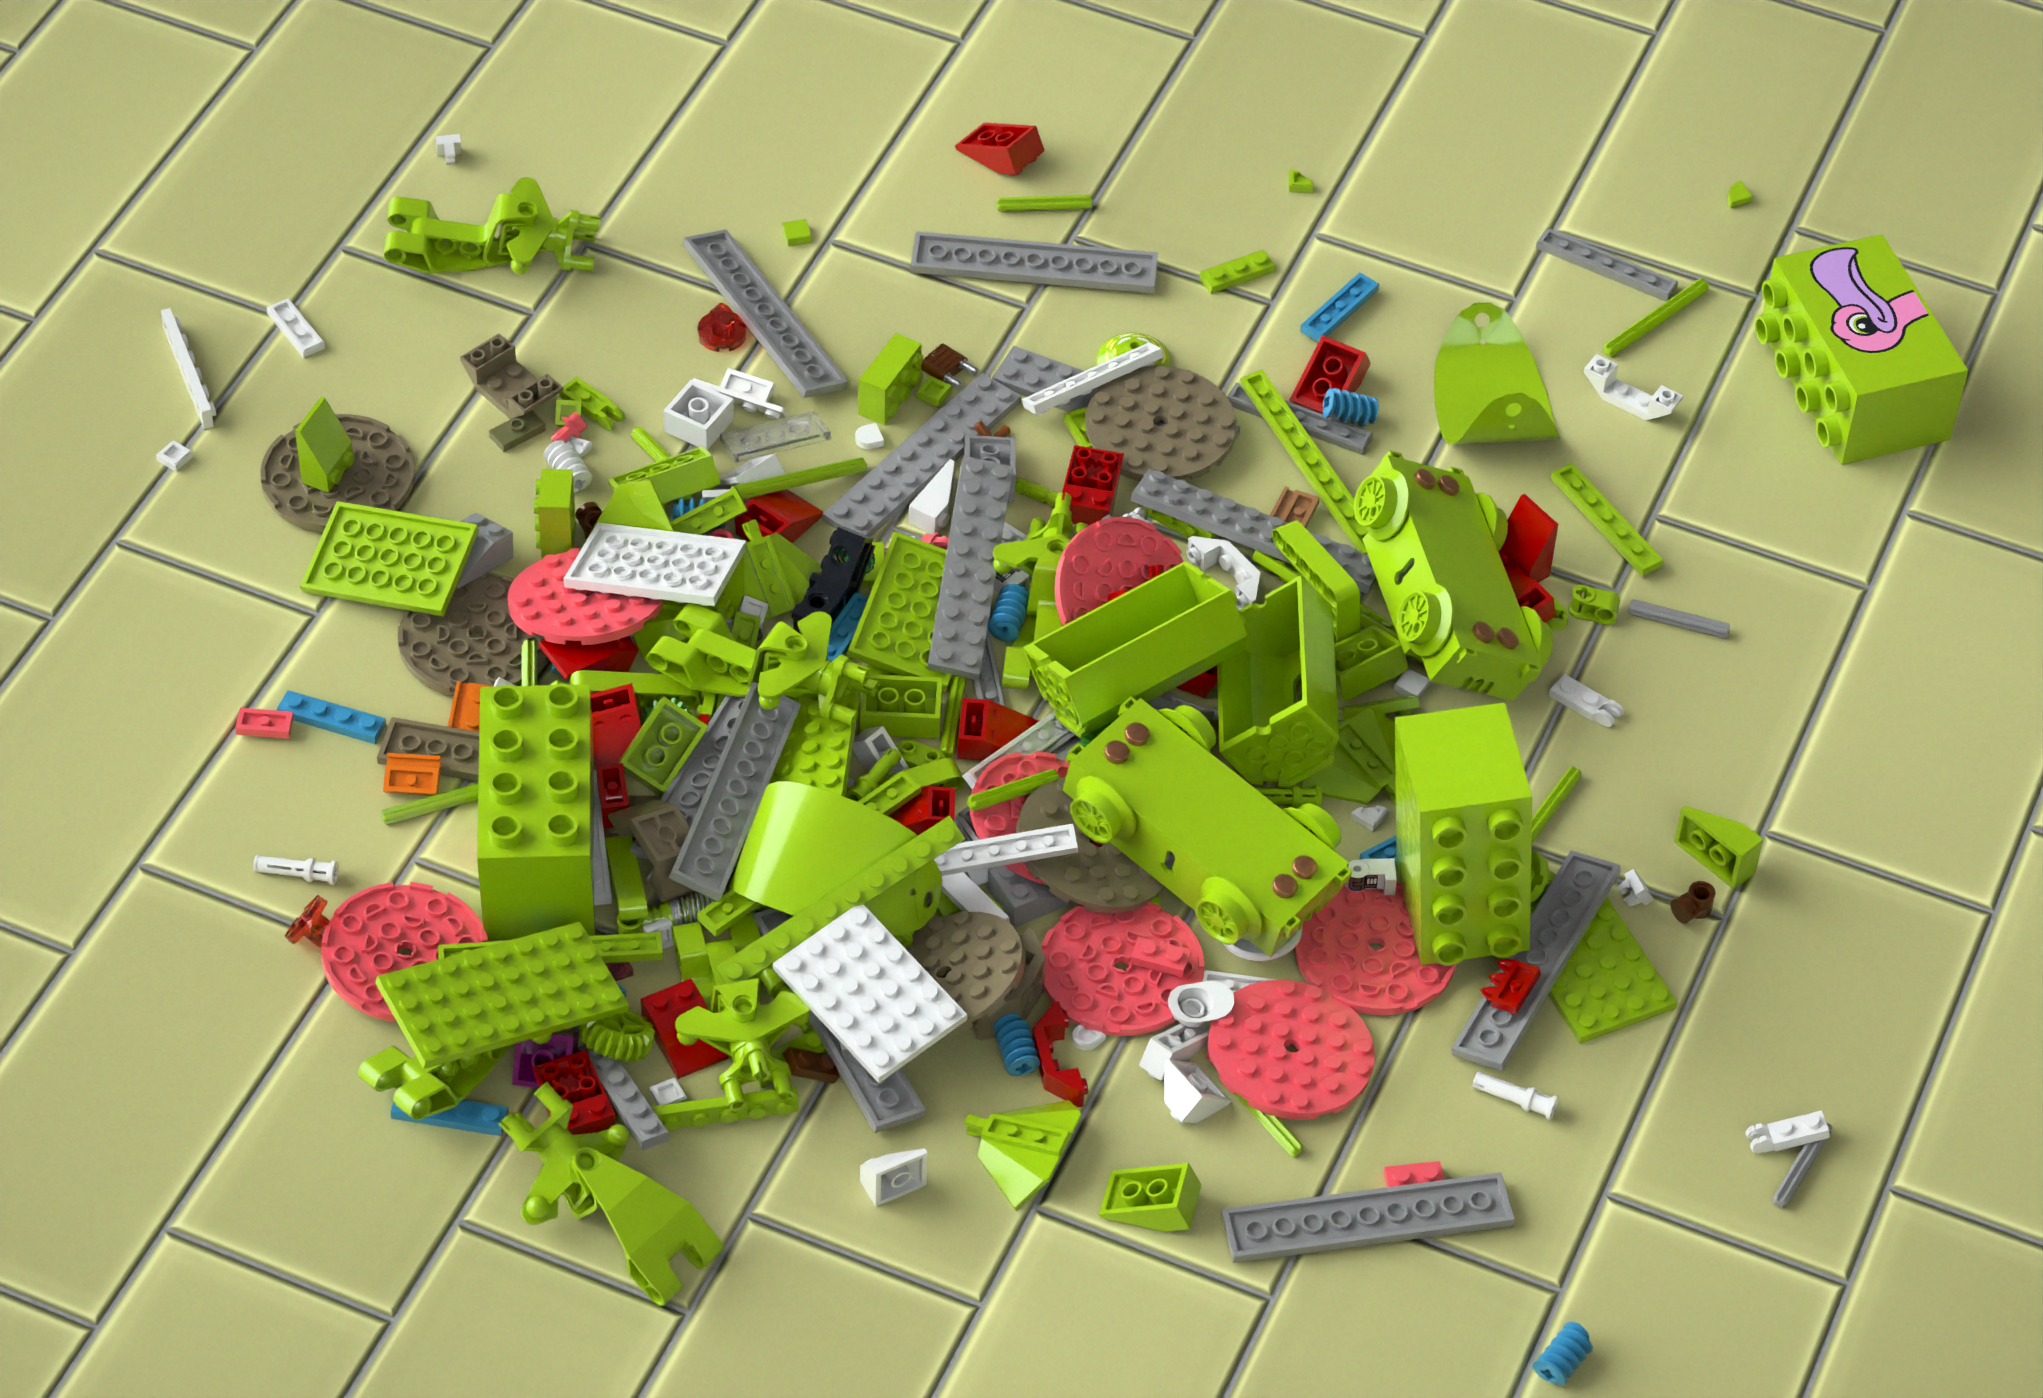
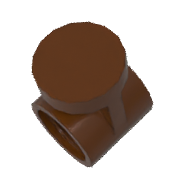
[575,502,603,540]
[1670,881,1716,924]

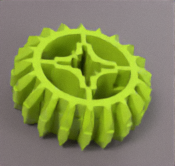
[578,1008,655,1062]

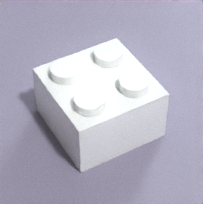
[663,380,734,450]

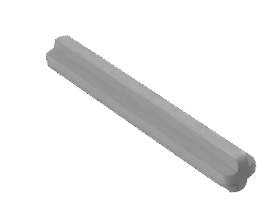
[1628,599,1730,638]
[1772,1123,1832,1208]

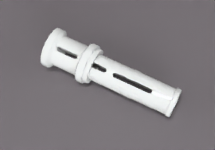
[253,855,339,885]
[1472,1071,1559,1120]

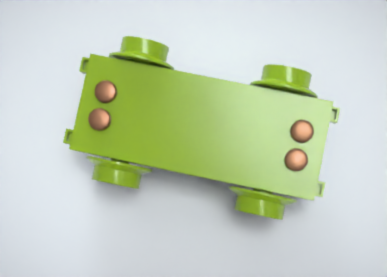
[1354,450,1553,701]
[1062,696,1352,958]

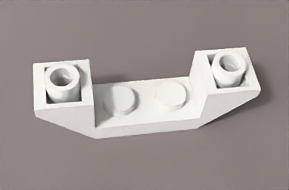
[1584,354,1683,421]
[1187,536,1260,610]

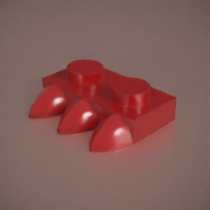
[1480,959,1541,1015]

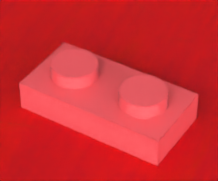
[235,708,294,739]
[1130,936,1191,977]
[1383,1161,1445,1187]

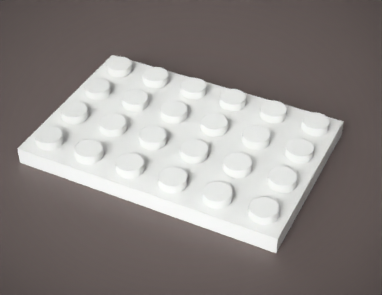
[563,523,746,606]
[773,904,967,1083]

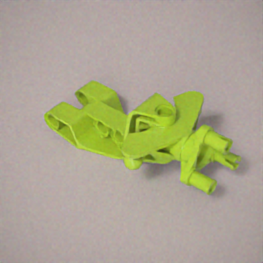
[384,177,601,275]
[993,492,1089,690]
[646,603,880,727]
[671,912,811,1111]
[358,1033,552,1120]
[498,1082,724,1306]

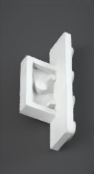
[693,368,788,420]

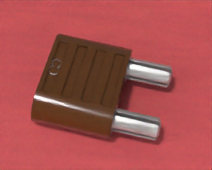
[921,343,978,389]

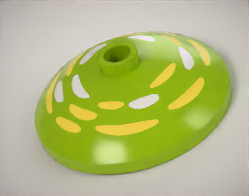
[1097,332,1171,367]

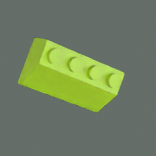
[607,446,721,507]

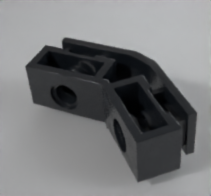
[791,527,875,635]

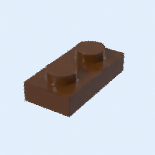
[783,1047,840,1084]

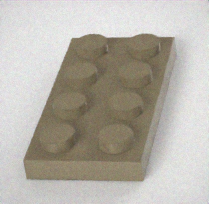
[377,717,479,781]

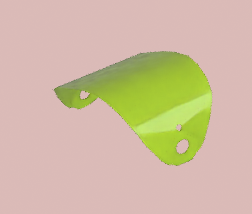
[1434,302,1560,444]
[729,782,942,936]

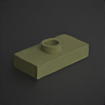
[489,410,546,452]

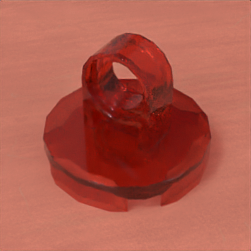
[697,303,747,352]
[285,895,330,948]

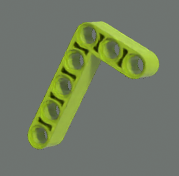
[1272,520,1360,644]

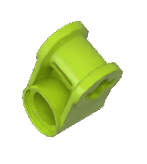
[1568,585,1620,625]

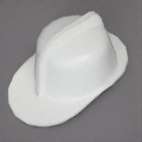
[1168,981,1234,1028]

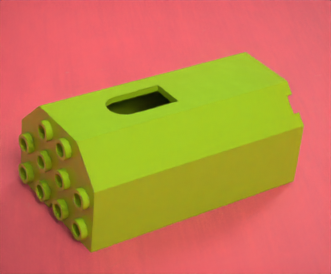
[1022,561,1248,738]
[1217,575,1339,787]

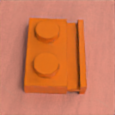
[447,681,493,732]
[383,753,442,796]

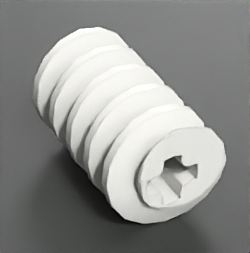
[544,440,592,493]

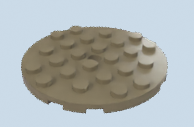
[1085,365,1236,481]
[261,414,415,532]
[398,573,549,696]
[1016,777,1165,913]
[905,911,1026,1039]

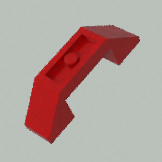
[1032,1001,1088,1107]

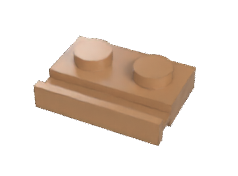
[1270,486,1320,528]

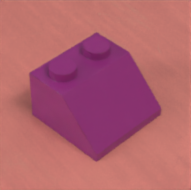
[511,1030,579,1089]

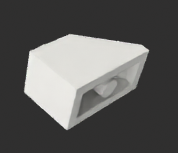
[853,726,909,775]

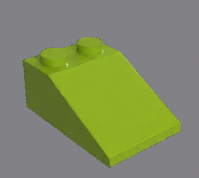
[295,397,355,493]
[1674,806,1763,889]
[1099,1163,1202,1232]

